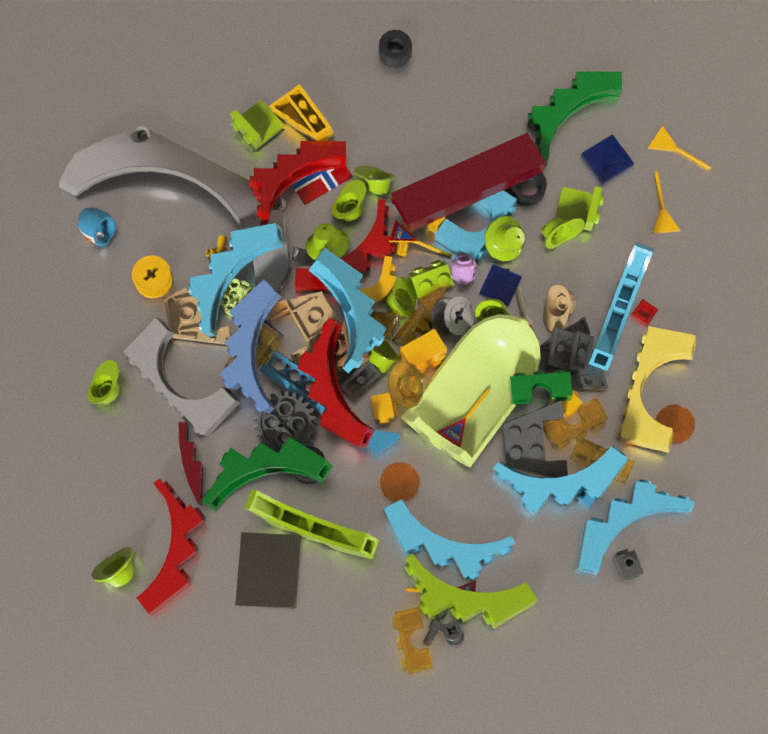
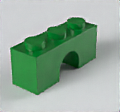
[509,370,573,405]

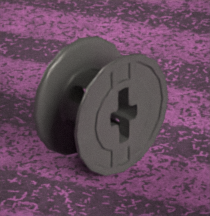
[432,296,474,336]

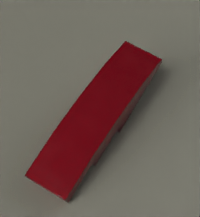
[178,422,204,505]

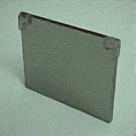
[235,532,302,609]

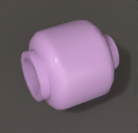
[451,254,476,285]

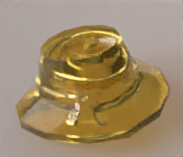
[388,361,428,409]

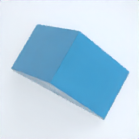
[367,430,400,458]

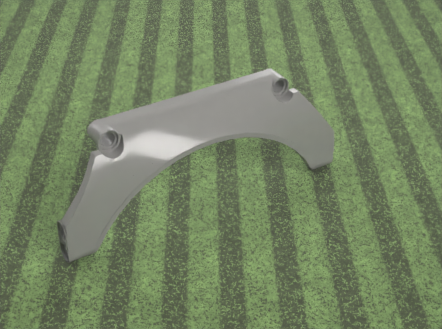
[59,126,292,294]

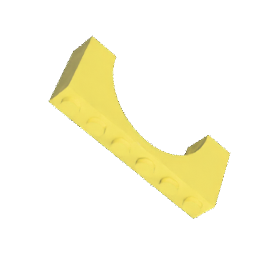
[618,326,697,453]

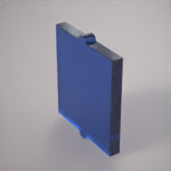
[479,264,522,307]

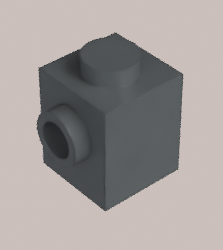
[613,549,644,582]

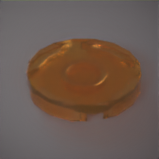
[655,404,695,444]
[380,462,420,502]

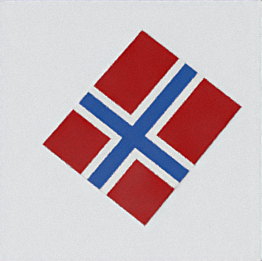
[291,167,353,205]

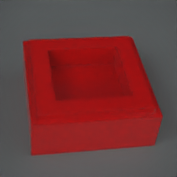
[631,299,659,326]

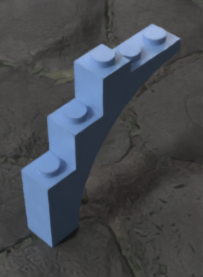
[219,279,282,414]

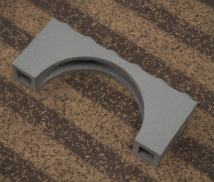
[123,318,241,436]

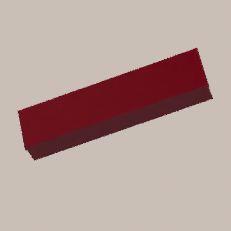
[391,132,546,233]

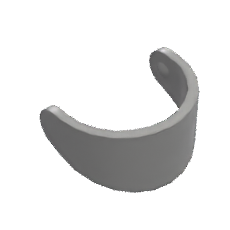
[292,246,315,266]

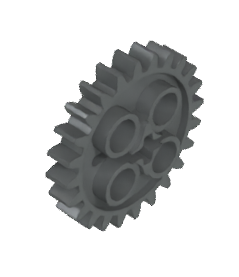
[253,390,318,453]

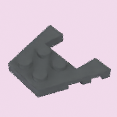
[539,317,608,390]
[503,400,568,477]

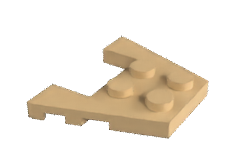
[164,288,231,345]
[268,291,339,365]

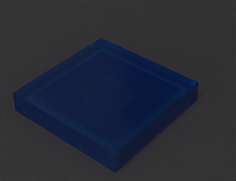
[581,134,634,185]

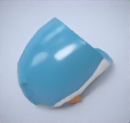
[77,207,116,247]

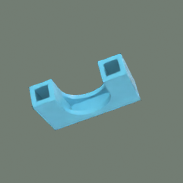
[435,190,517,261]

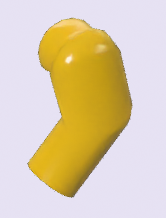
[205,235,227,261]

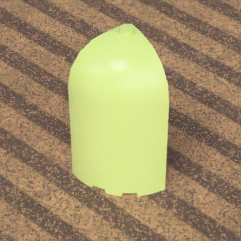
[401,314,541,467]

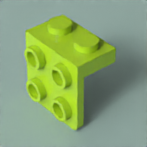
[230,101,284,149]
[555,186,604,231]

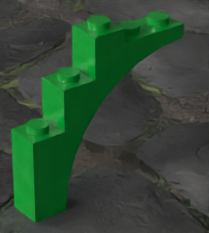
[527,71,622,166]
[202,437,333,511]

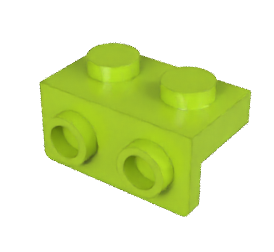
[408,260,455,299]

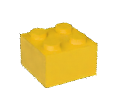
[400,329,447,378]

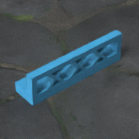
[259,351,327,415]

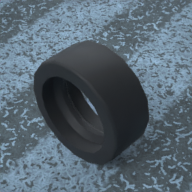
[510,173,547,205]

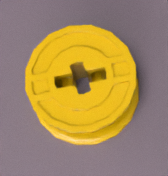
[132,255,173,298]

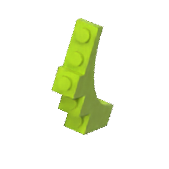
[244,489,379,559]
[404,554,537,629]

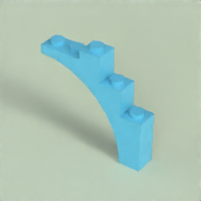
[188,223,284,337]
[589,242,654,371]
[309,248,387,373]
[493,446,630,512]
[576,479,695,574]
[383,499,515,581]

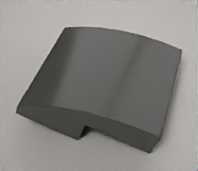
[545,327,594,375]
[336,360,382,401]

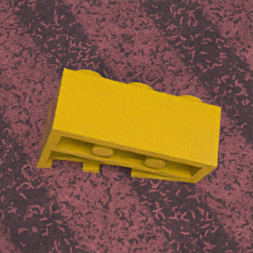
[269,84,335,141]

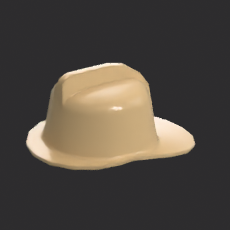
[543,285,576,331]

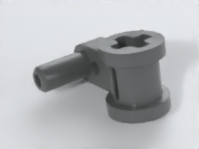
[423,609,465,647]

